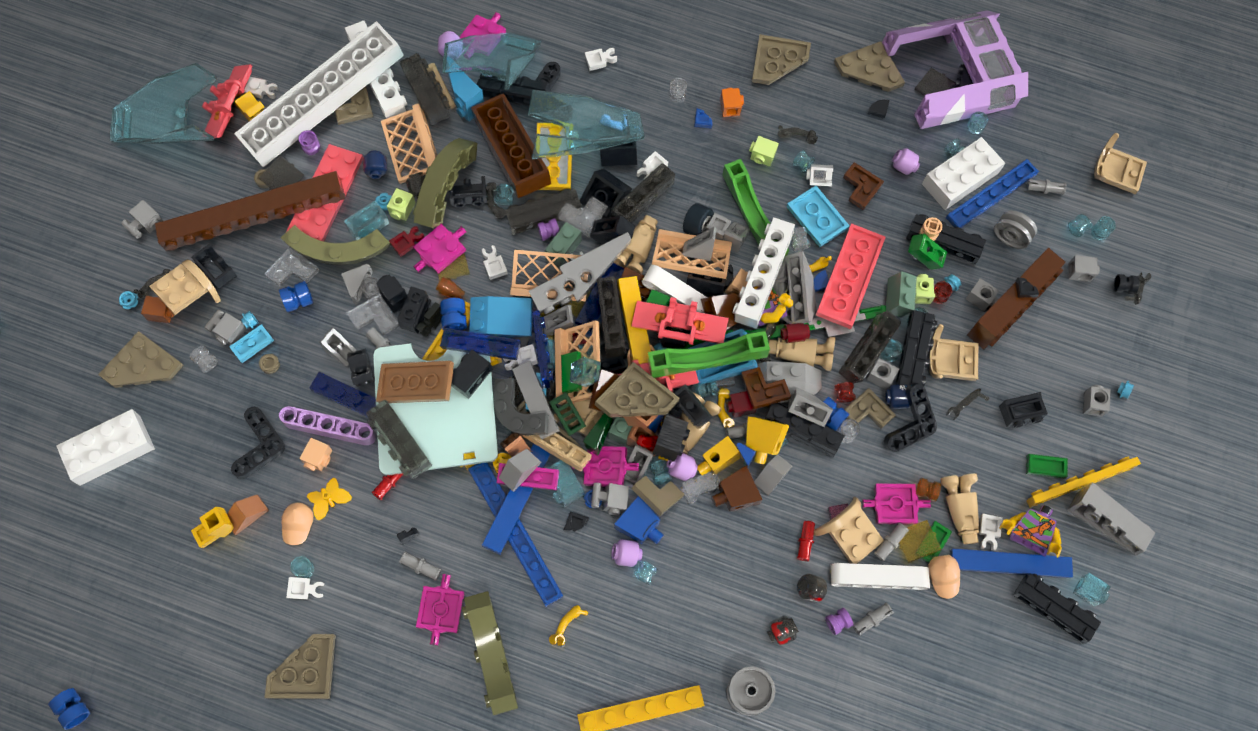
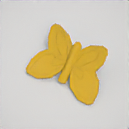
[307,478,352,520]

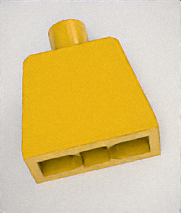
[746,416,789,464]
[697,436,741,477]

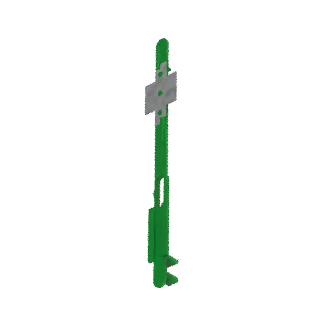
[666,305,888,349]

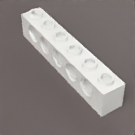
[345,21,407,119]
[733,217,795,329]

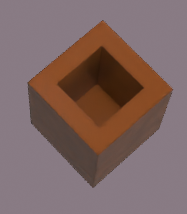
[141,296,174,323]

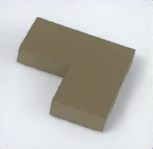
[335,86,374,125]
[844,388,896,429]
[631,476,685,516]

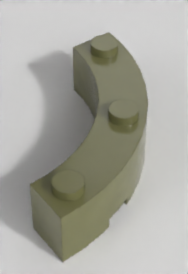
[413,138,478,228]
[280,225,391,265]
[462,591,518,715]

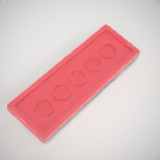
[286,144,363,241]
[816,223,886,329]

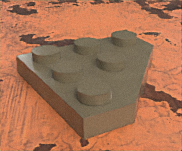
[752,34,811,85]
[834,41,905,92]
[98,331,184,388]
[595,362,680,417]
[265,634,336,699]

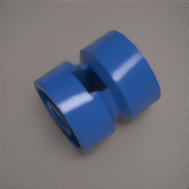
[279,281,314,312]
[440,298,467,332]
[823,397,850,431]
[48,688,90,730]

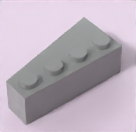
[1067,482,1156,556]

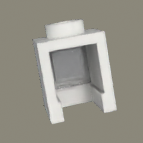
[806,164,833,186]

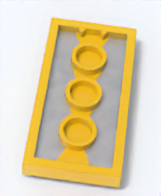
[536,123,573,191]

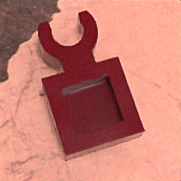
[389,226,424,257]

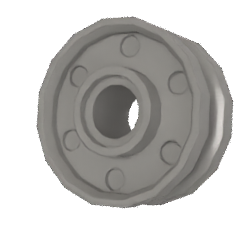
[994,210,1037,249]

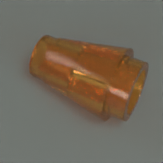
[436,277,465,299]

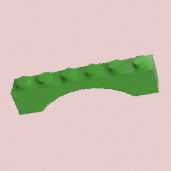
[722,159,789,258]
[648,331,770,378]

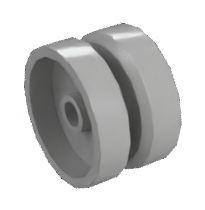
[726,666,776,716]

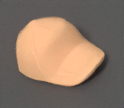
[282,503,313,545]
[928,555,960,599]

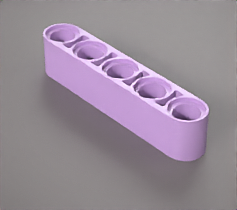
[279,406,376,445]

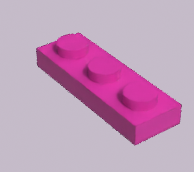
[496,463,559,491]

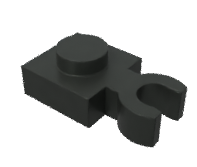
[416,302,443,337]

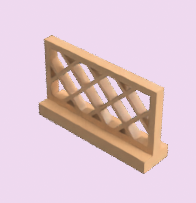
[381,103,437,184]
[652,229,732,279]
[510,250,588,302]
[555,320,600,405]

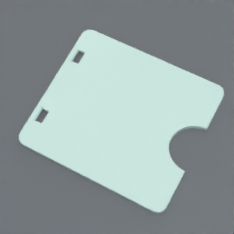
[373,334,498,475]

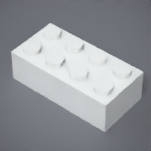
[922,137,1005,210]
[56,409,155,486]

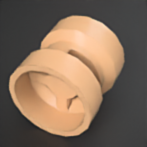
[919,217,942,241]

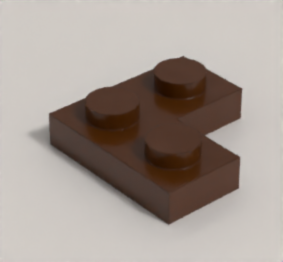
[843,162,884,210]
[741,367,791,410]

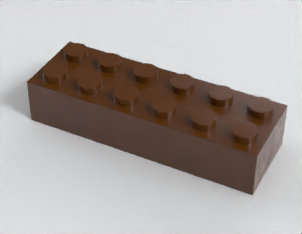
[471,93,551,198]
[967,248,1066,350]

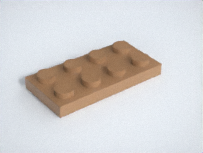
[376,361,454,404]

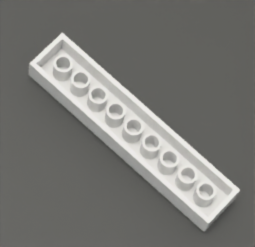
[234,21,404,167]

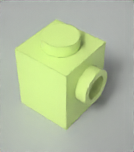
[749,136,779,166]
[387,188,416,221]

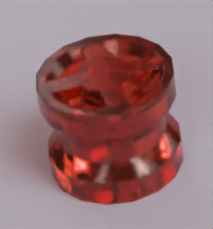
[933,281,952,304]
[835,382,856,403]

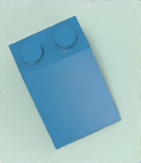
[444,56,484,121]
[469,296,533,339]
[688,329,758,385]

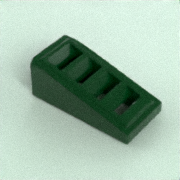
[549,392,586,436]
[583,413,613,456]

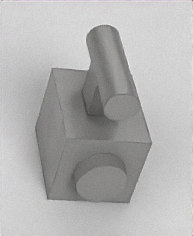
[121,200,163,239]
[204,309,247,346]
[591,483,629,515]

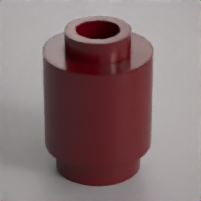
[780,323,810,343]

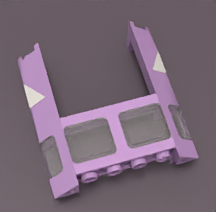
[882,10,1028,129]

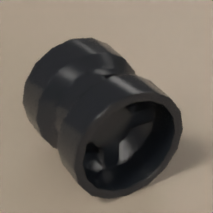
[1113,274,1139,294]

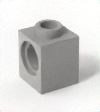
[706,213,731,240]
[1069,255,1100,282]
[966,278,999,311]
[867,358,899,390]
[1083,385,1111,417]

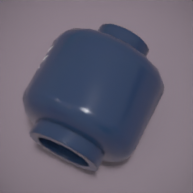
[363,150,387,179]
[885,384,915,409]

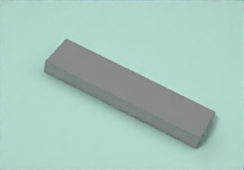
[512,361,560,439]

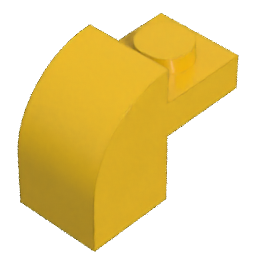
[234,91,264,121]
[191,507,234,548]

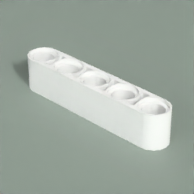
[642,265,707,313]
[830,563,930,590]

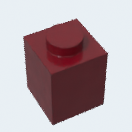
[726,391,757,418]

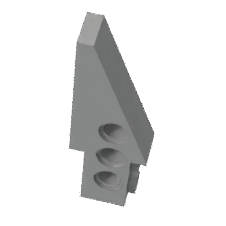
[529,232,631,314]

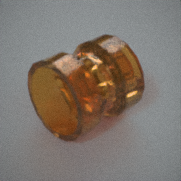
[916,477,941,502]

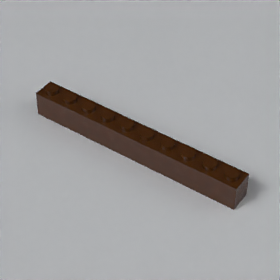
[155,171,346,251]

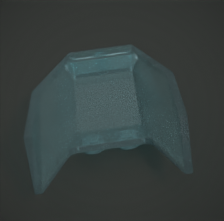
[442,33,542,90]
[110,63,217,144]
[528,90,645,159]

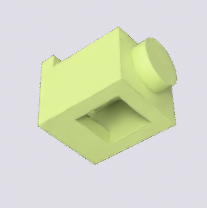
[915,274,935,304]

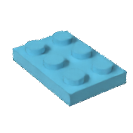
[786,186,849,248]

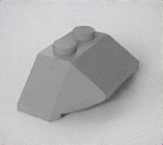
[773,251,816,324]
[757,361,822,404]

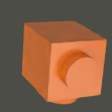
[720,88,744,117]

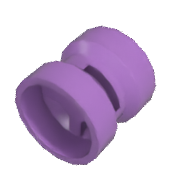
[298,130,320,155]
[537,218,559,241]
[825,608,853,635]

